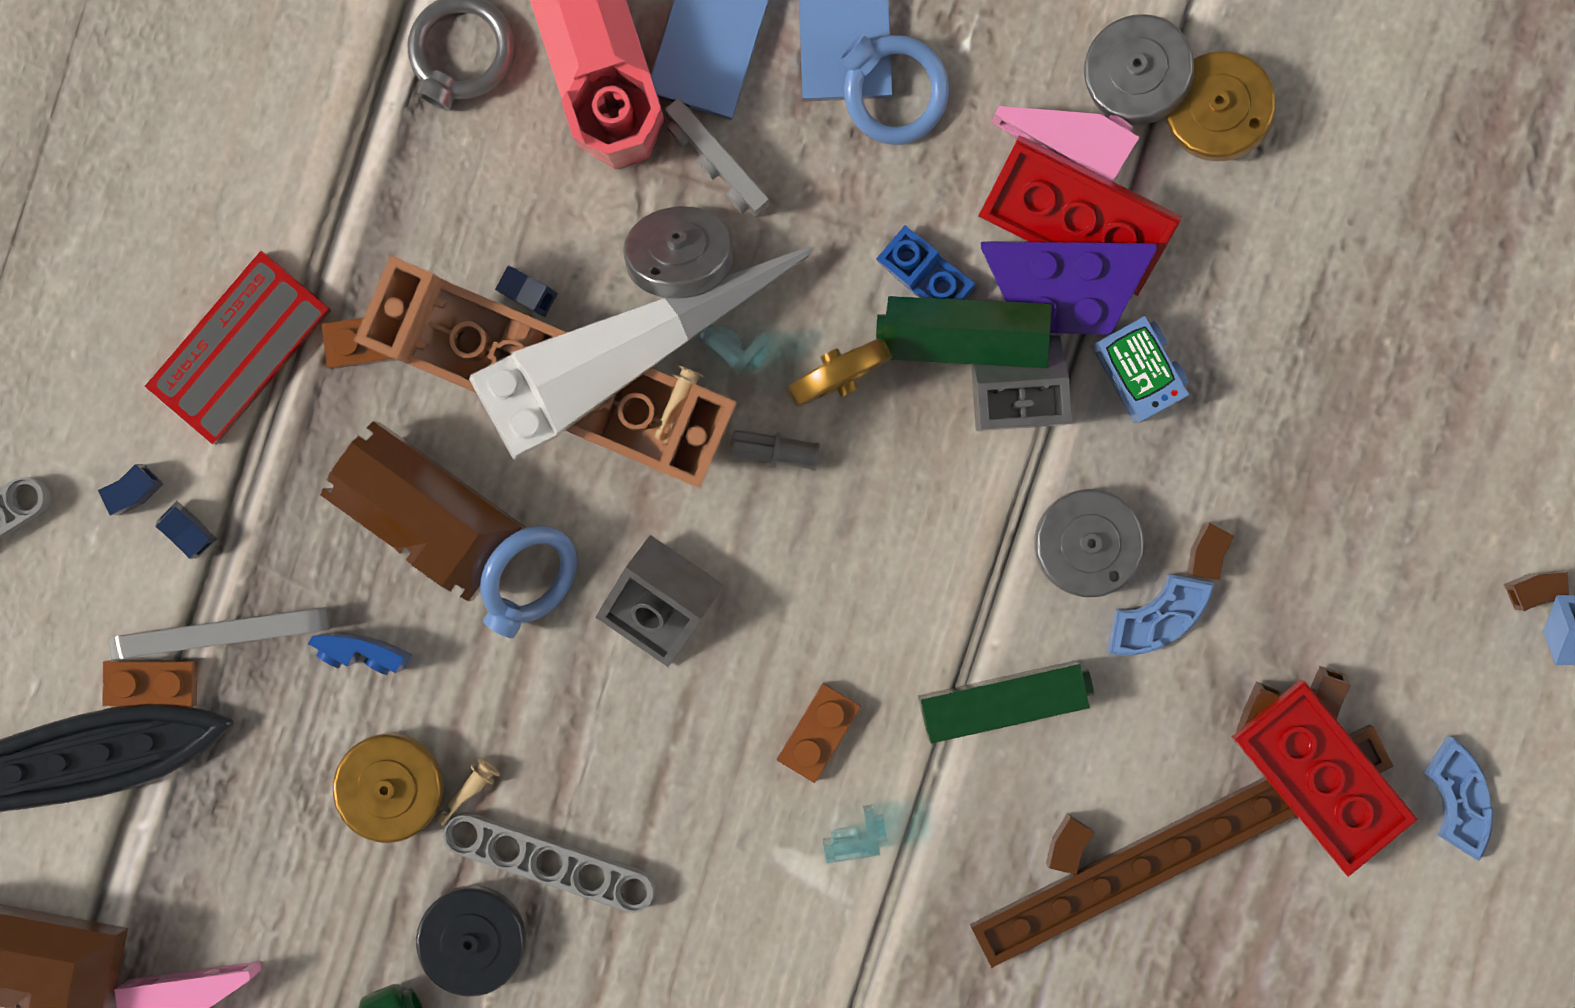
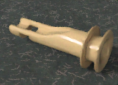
[654,366,705,443]
[436,758,500,826]

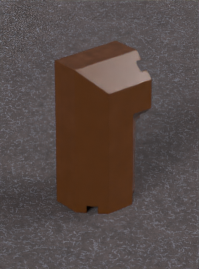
[320,421,526,602]
[0,904,128,1008]

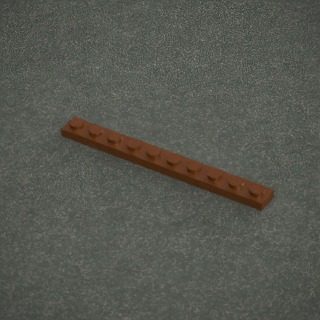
[970,725,1394,968]

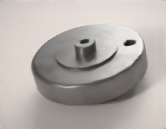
[1084,14,1194,125]
[623,206,733,298]
[1034,489,1144,597]

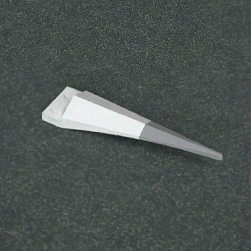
[469,247,814,459]

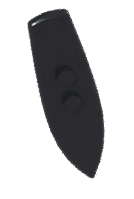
[0,704,234,812]

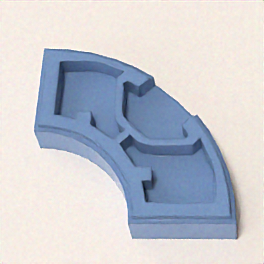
[1107,574,1215,655]
[1424,736,1493,861]

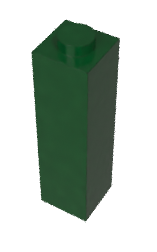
[876,296,1052,368]
[918,661,1094,744]

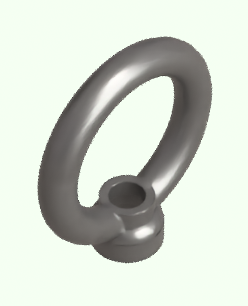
[408,0,515,111]

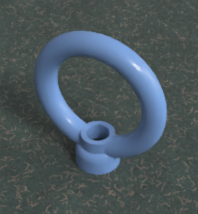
[839,34,949,145]
[480,526,577,639]

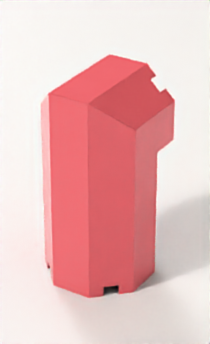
[530,0,665,170]

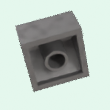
[595,535,724,668]

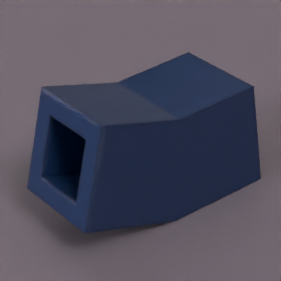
[495,265,558,317]
[98,464,163,516]
[155,501,217,559]

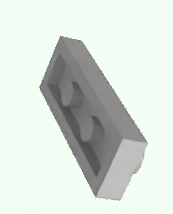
[665,97,769,217]

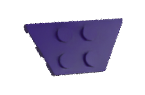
[981,241,1157,335]

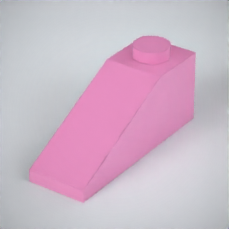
[991,106,1139,181]
[114,961,262,1008]

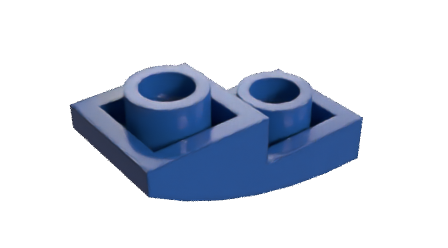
[876,225,976,300]
[308,633,412,675]

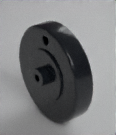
[416,885,526,997]

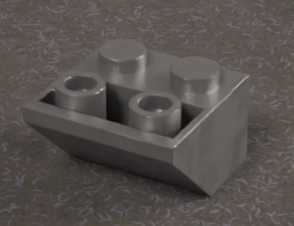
[971,336,1072,431]

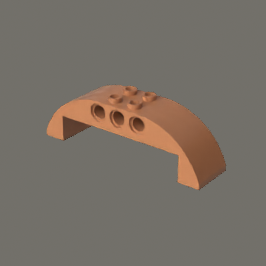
[354,255,737,488]

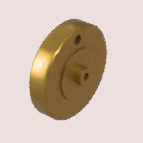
[1166,51,1275,162]
[787,338,892,407]
[333,733,444,843]

